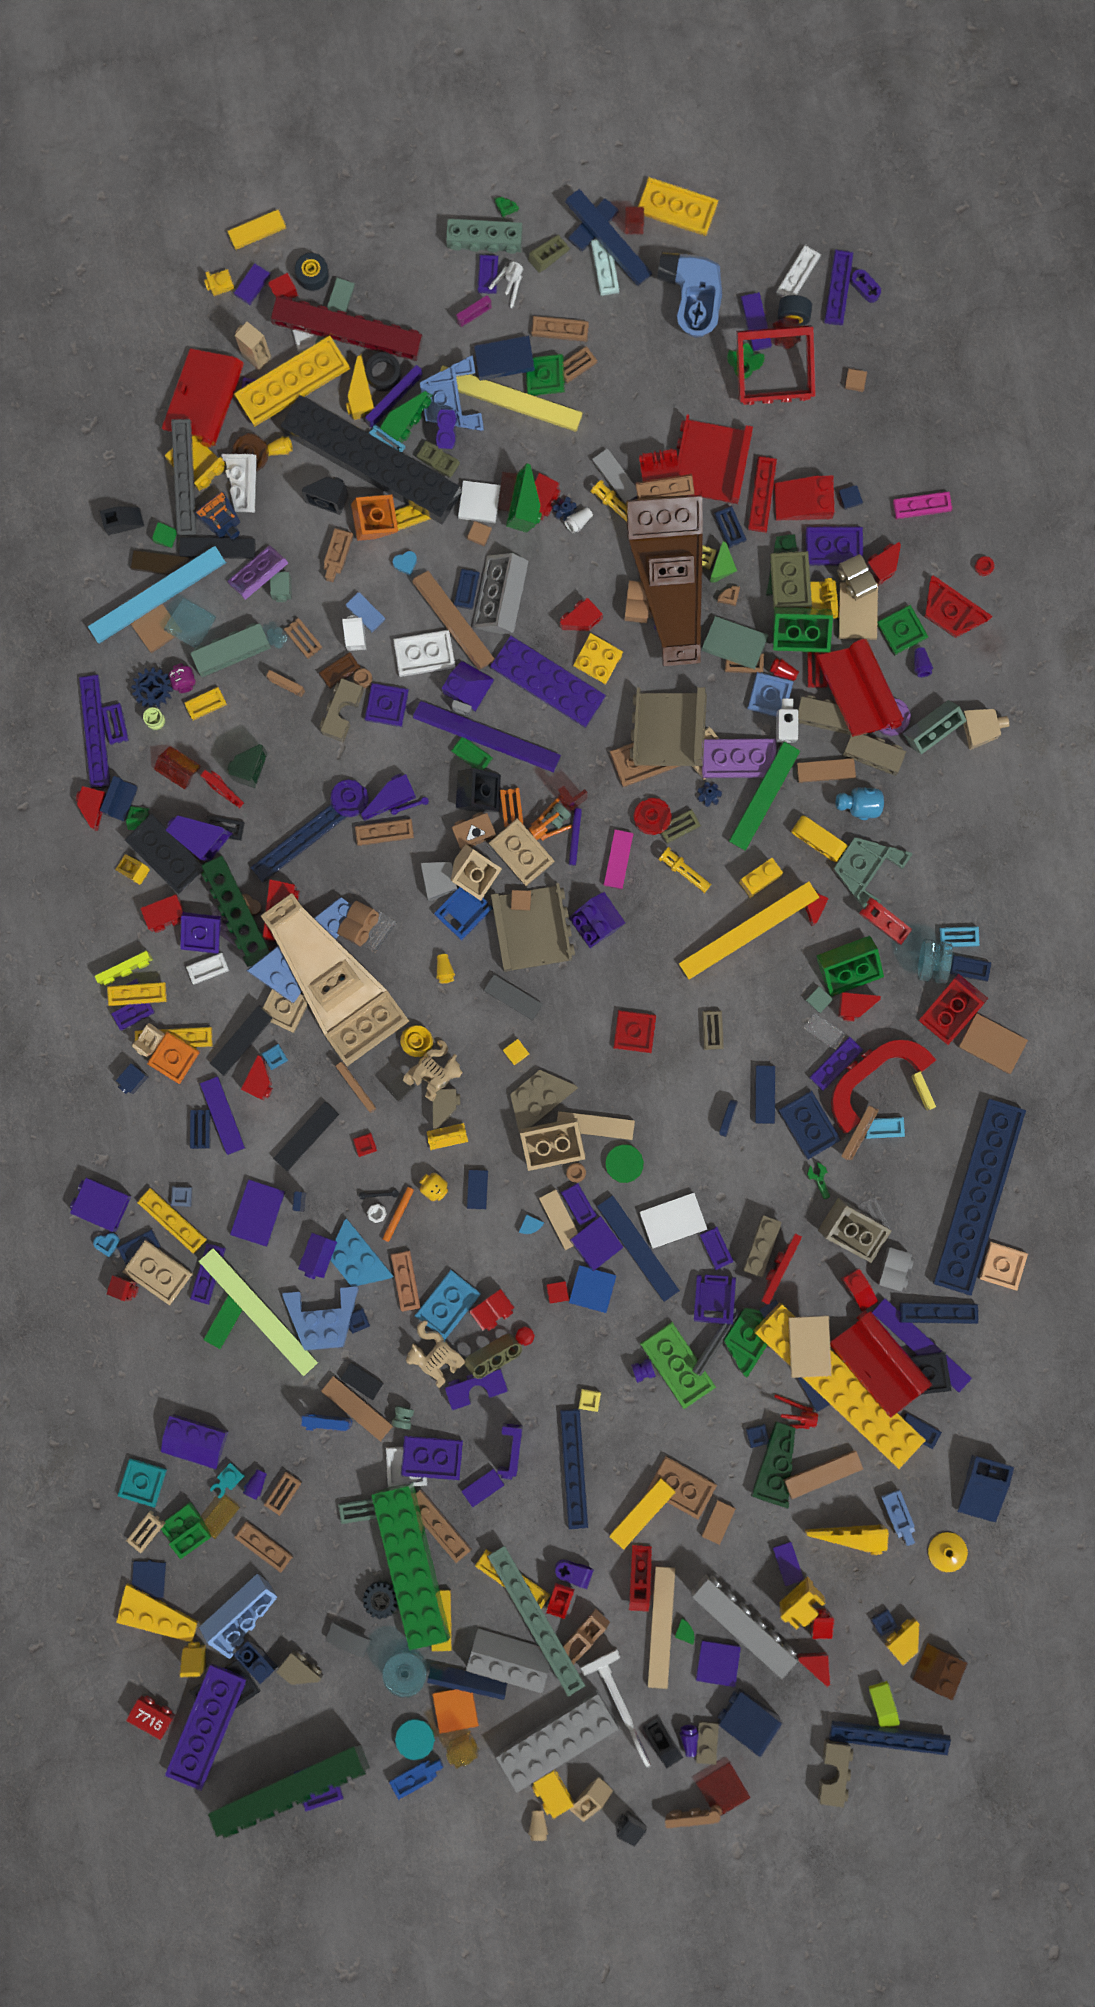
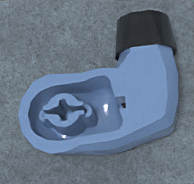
[657,252,722,337]

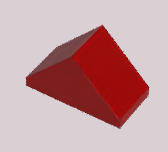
[805,892,829,926]
[796,1652,830,1687]

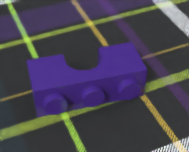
[445,1368,508,1410]

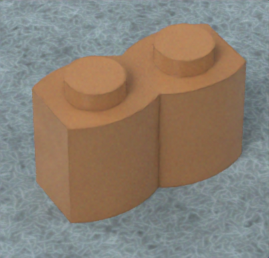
[625,581,652,623]
[337,901,379,947]

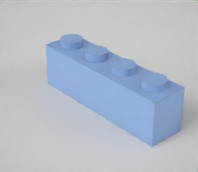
[199,1573,277,1659]

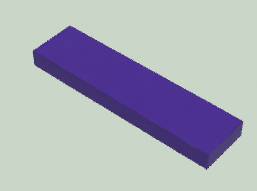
[824,250,854,326]
[365,365,422,428]
[200,1077,245,1155]

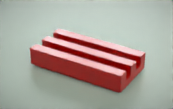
[807,652,827,688]

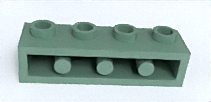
[447,219,523,254]
[191,623,271,678]

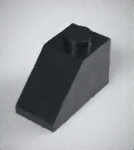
[643,1717,683,1768]

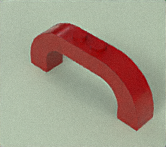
[831,1040,936,1134]

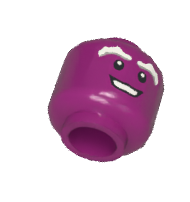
[169,664,196,693]

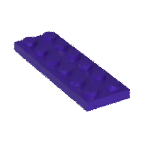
[490,636,606,728]
[165,1663,247,1790]

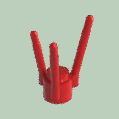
[774,1394,818,1429]

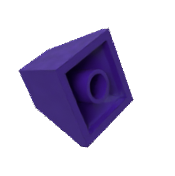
[442,661,494,712]

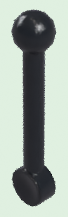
[359,1190,399,1200]

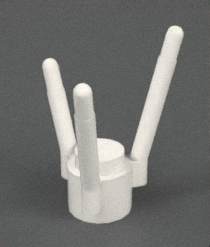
[489,262,523,308]

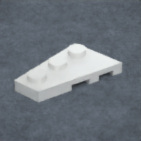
[222,454,256,512]

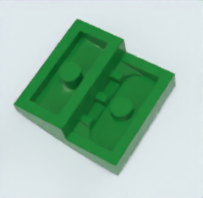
[161,1502,212,1560]

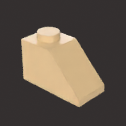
[570,1777,613,1822]

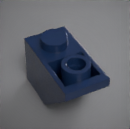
[234,1640,278,1684]

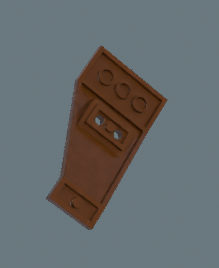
[626,495,703,666]

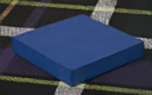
[569,1265,616,1313]

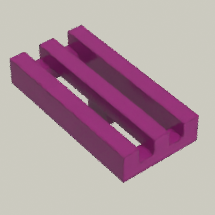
[456,295,492,327]

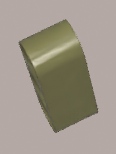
[465,1334,522,1379]

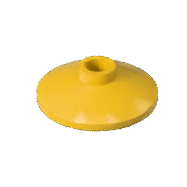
[928,1532,968,1572]

